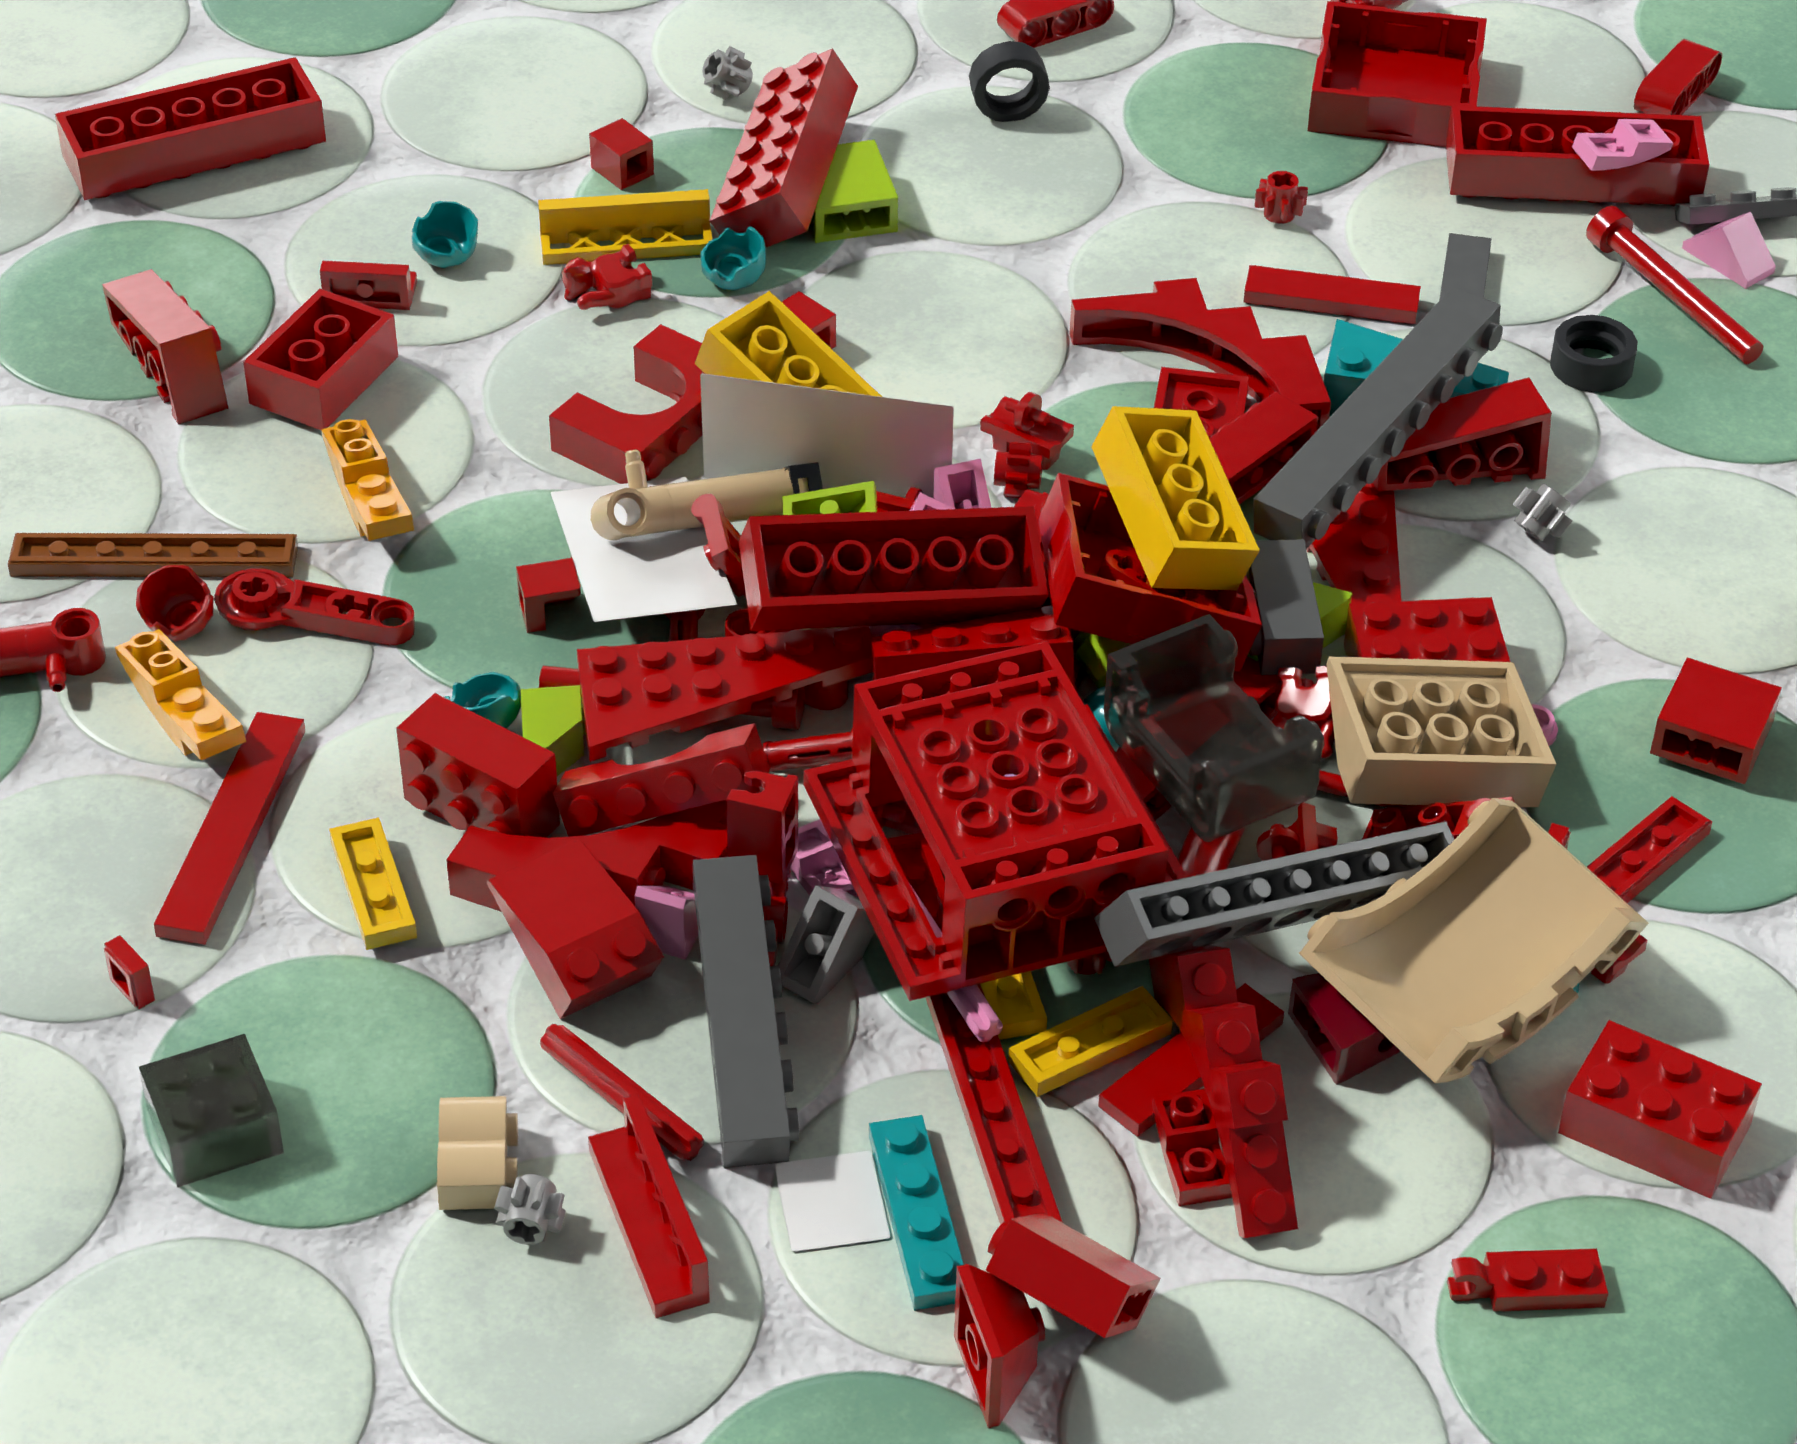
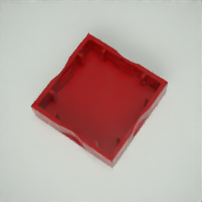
[1307,1,1487,147]
[1038,473,1262,672]

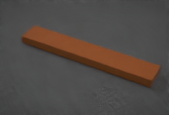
[8,533,298,578]

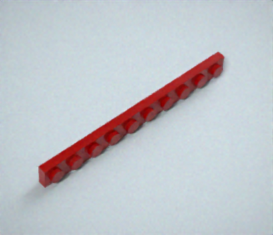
[887,833,1063,1225]

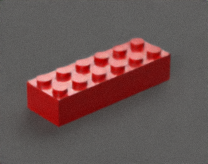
[709,48,858,248]
[55,57,326,200]
[1446,105,1710,206]
[739,506,1049,631]

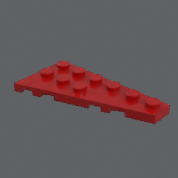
[1306,483,1402,603]
[577,626,873,762]

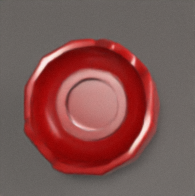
[136,565,214,642]

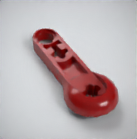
[214,568,415,645]

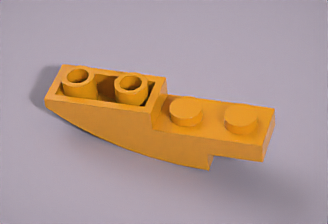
[321,419,414,541]
[115,629,246,760]

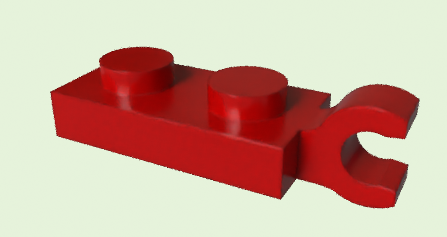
[1447,1248,1609,1312]

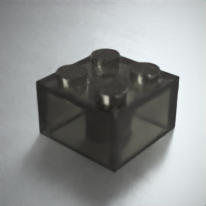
[139,1034,284,1188]

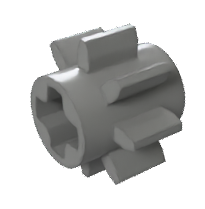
[702,46,753,100]
[1513,484,1573,541]
[494,1174,566,1245]

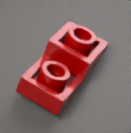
[1152,1089,1232,1206]

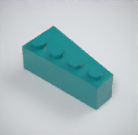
[1324,319,1509,416]

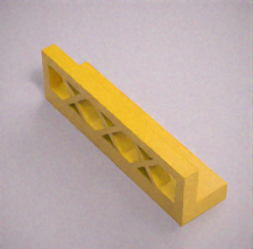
[538,189,713,265]

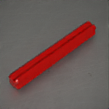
[540,1024,704,1161]

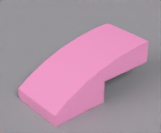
[1572,119,1673,171]
[791,819,859,898]

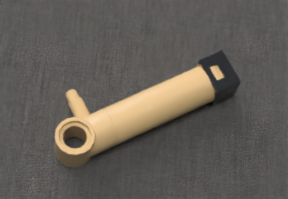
[590,450,823,540]

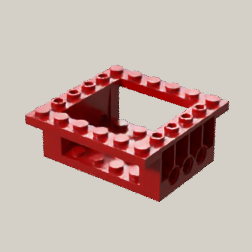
[803,641,1187,1001]

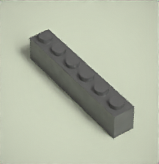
[693,855,799,1168]

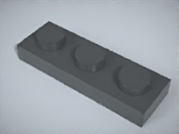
[1675,187,1797,224]

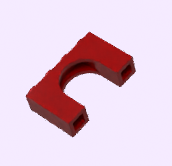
[549,324,705,484]

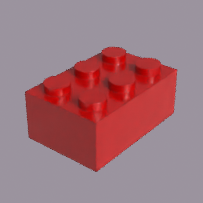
[243,288,398,430]
[1344,597,1511,662]
[396,693,560,838]
[1558,1020,1762,1199]

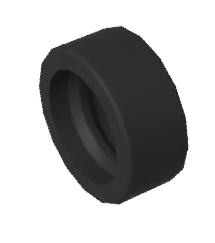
[969,41,1050,122]
[1550,315,1638,393]

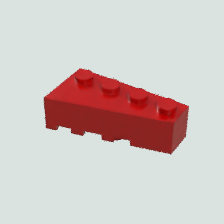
[102,269,229,425]
[1373,377,1552,491]
[871,605,1075,688]

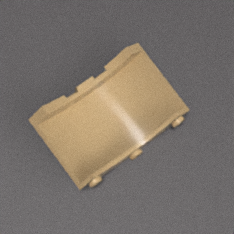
[1299,798,1649,1084]

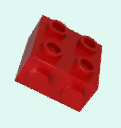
[1650,657,1782,784]

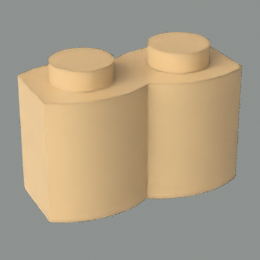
[437,1096,518,1210]

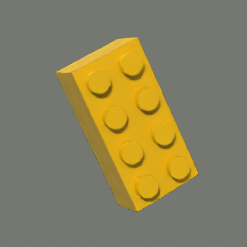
[695,291,882,397]
[1091,406,1260,590]

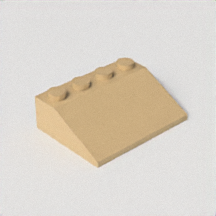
[1326,656,1556,807]

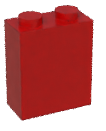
[986,1213,1161,1338]

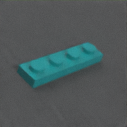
[869,1115,964,1311]

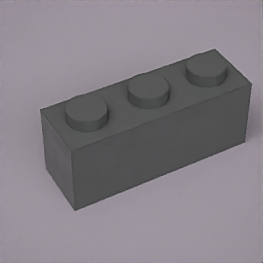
[1246,539,1324,675]

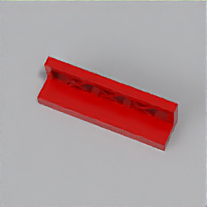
[588,1094,710,1319]

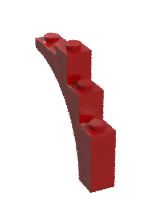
[1069,278,1331,432]
[446,788,764,912]
[1149,945,1298,1238]

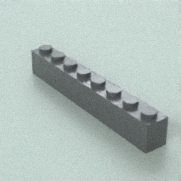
[1254,286,1503,549]

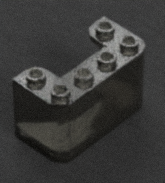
[1104,614,1324,842]

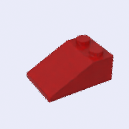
[487,839,664,1019]

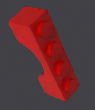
[553,723,770,837]

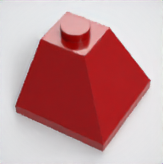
[954,1264,1045,1428]

